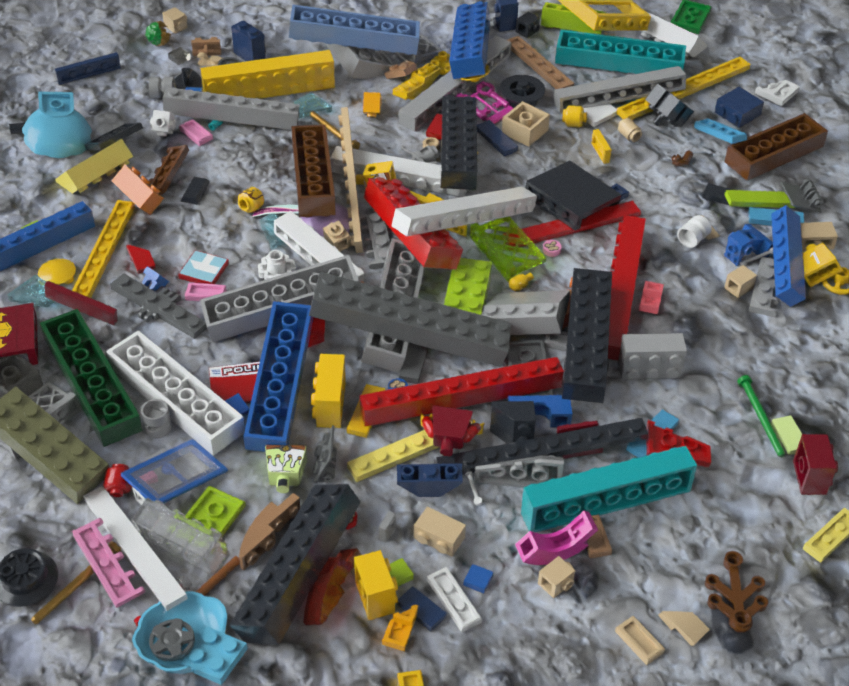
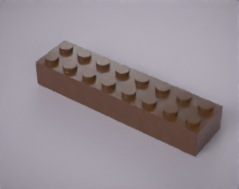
[291,124,336,218]

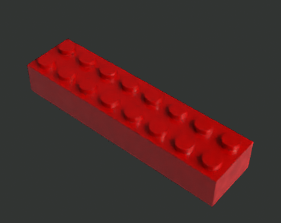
[363,177,464,270]

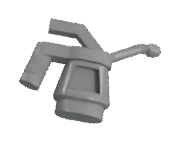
[401,145,439,164]

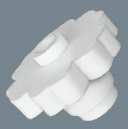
[258,250,296,280]

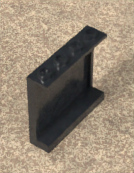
[525,160,622,231]

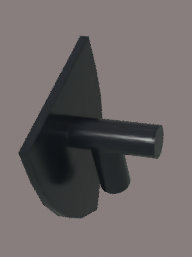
[175,68,203,90]

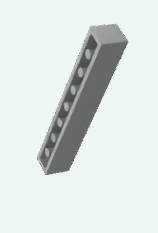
[554,66,686,113]
[163,87,300,130]

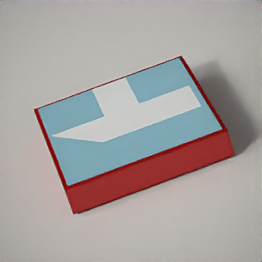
[178,250,229,284]

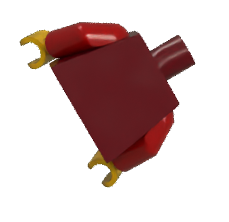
[420,406,485,456]

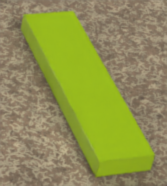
[725,190,795,208]

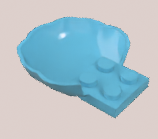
[22,92,92,158]
[132,591,248,685]

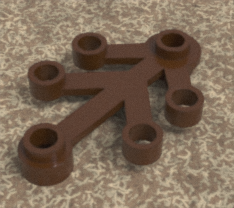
[705,551,768,632]

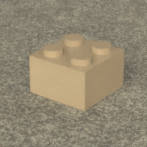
[502,101,550,147]

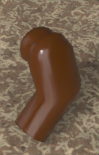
[671,150,694,166]

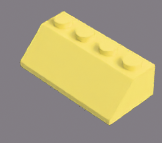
[55,139,134,194]

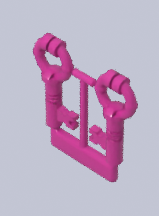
[455,81,514,124]

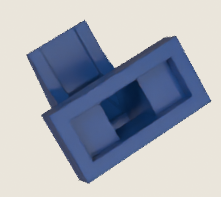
[724,224,773,266]

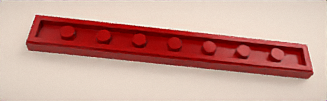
[503,201,641,250]

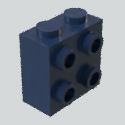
[231,20,266,61]
[714,87,764,128]

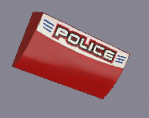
[209,362,260,404]

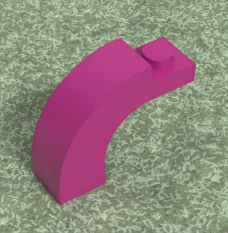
[515,511,598,565]

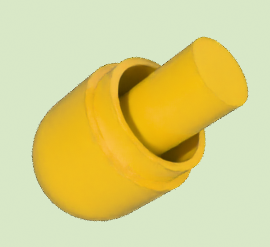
[509,272,534,291]

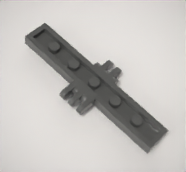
[110,273,207,339]

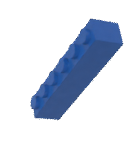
[0,201,95,271]
[771,205,806,307]

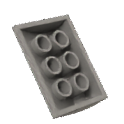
[325,43,395,79]
[481,290,571,335]

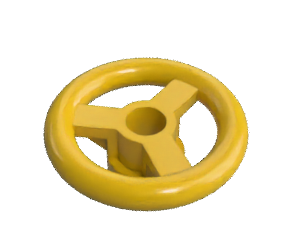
[822,267,849,295]

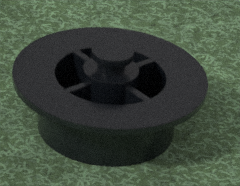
[500,75,545,108]
[0,548,58,607]

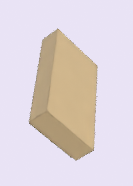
[615,616,665,665]

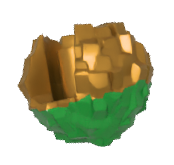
[145,21,171,46]

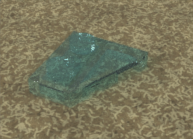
[293,92,332,118]
[259,214,284,250]
[7,275,56,307]

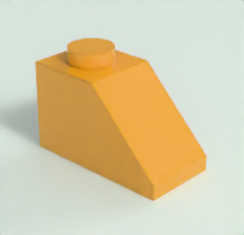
[363,92,382,118]

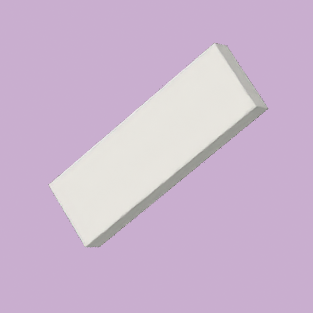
[427,567,482,633]

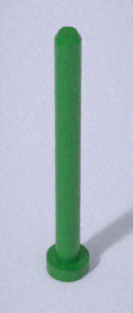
[737,375,785,457]

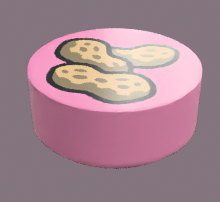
[543,240,561,257]

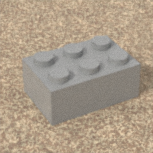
[618,333,687,379]

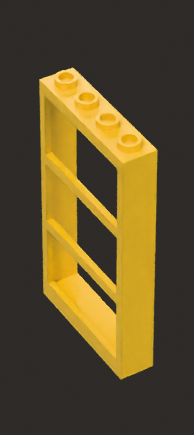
[558,0,651,31]

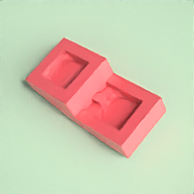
[639,281,664,314]

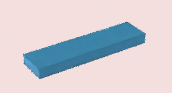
[694,118,747,144]

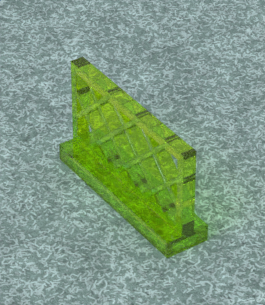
[470,216,547,282]

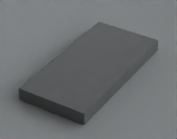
[506,340,554,396]

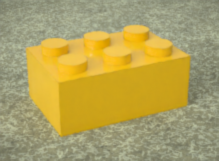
[311,354,346,428]

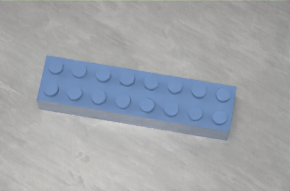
[289,4,420,55]

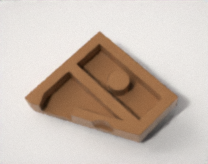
[384,60,417,79]

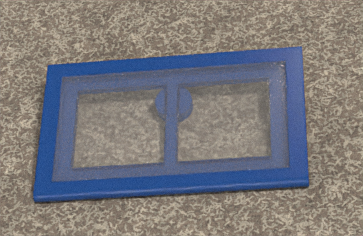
[121,439,228,508]

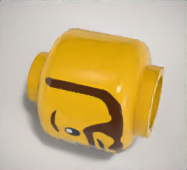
[238,187,264,213]

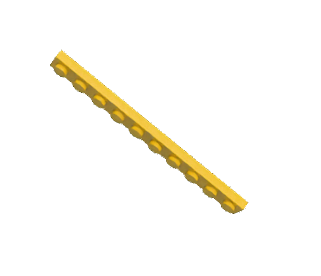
[616,56,751,120]

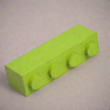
[541,2,606,34]

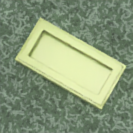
[771,416,802,455]

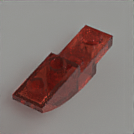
[303,548,362,626]

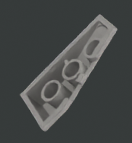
[474,455,564,488]

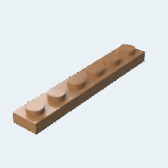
[507,36,574,89]

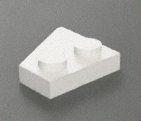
[755,80,800,106]

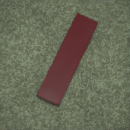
[44,281,118,326]

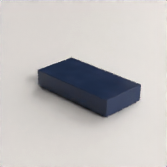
[397,586,447,632]

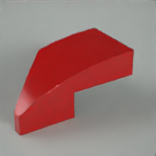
[126,245,156,274]

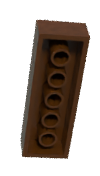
[724,113,828,181]

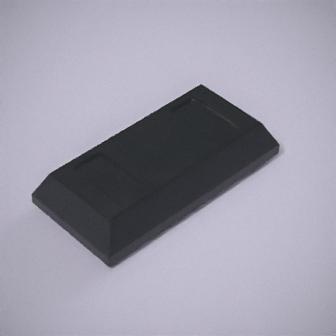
[181,177,210,205]

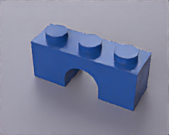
[508,395,572,428]

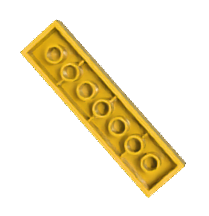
[200,50,335,99]

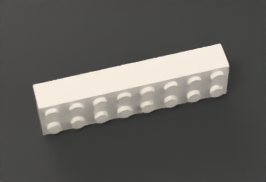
[106,331,245,456]

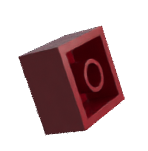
[793,434,838,495]

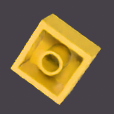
[354,550,398,621]

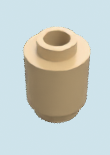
[618,118,642,142]

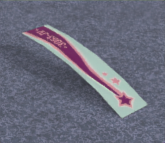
[252,205,299,217]

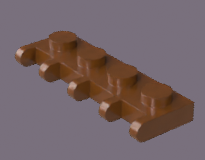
[149,145,189,195]

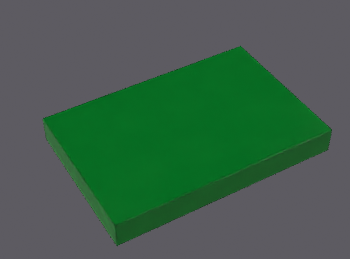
[670,0,712,34]

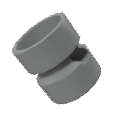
[149,77,176,98]
[141,399,172,438]

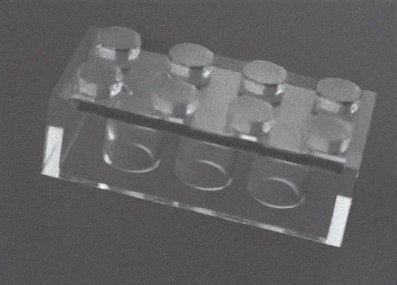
[131,498,230,576]

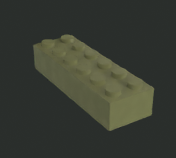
[0,386,109,504]

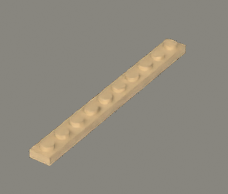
[338,107,363,253]

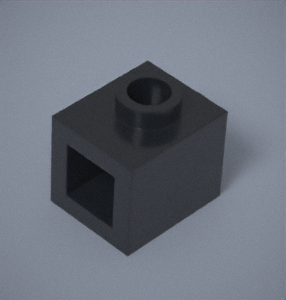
[516,11,540,38]

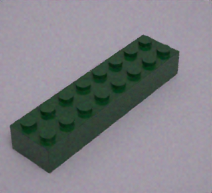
[40,308,143,447]

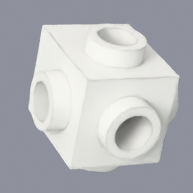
[150,110,176,136]

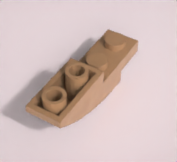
[239,493,301,570]

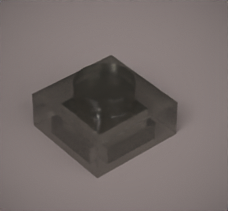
[168,47,191,65]

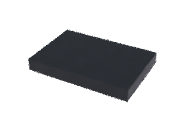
[84,122,143,151]

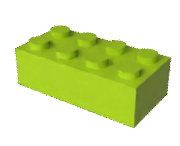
[444,258,492,315]

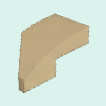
[658,611,710,646]

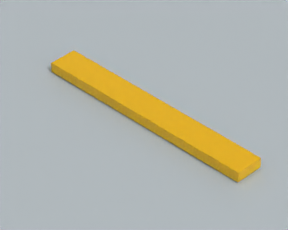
[72,200,135,298]

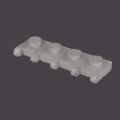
[360,213,390,269]
[749,257,779,317]

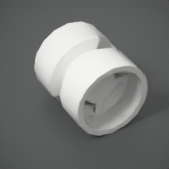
[677,215,712,248]

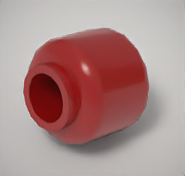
[103,464,132,497]

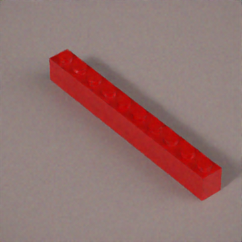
[608,215,646,360]
[360,357,564,427]

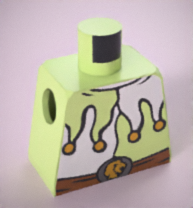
[265,445,307,493]

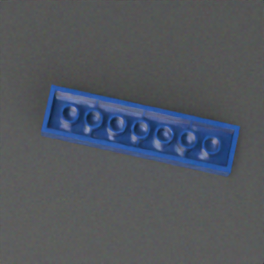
[449,1,491,79]
[244,301,313,452]

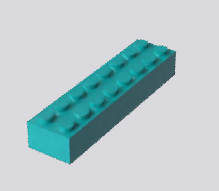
[555,30,687,74]
[521,446,697,532]

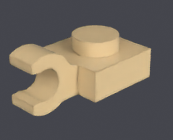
[197,52,227,67]

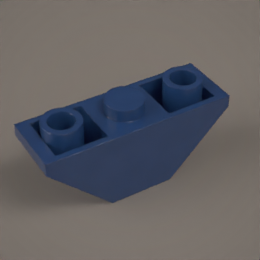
[397,464,463,497]

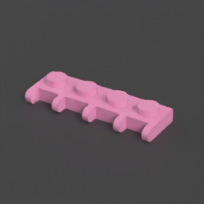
[72,518,145,608]

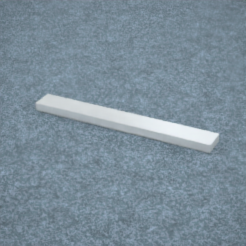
[83,486,188,611]

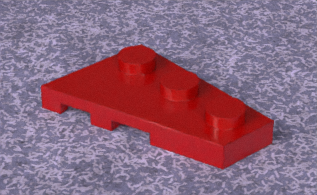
[646,419,711,468]

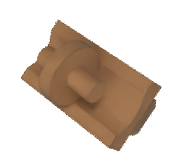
[191,37,221,56]

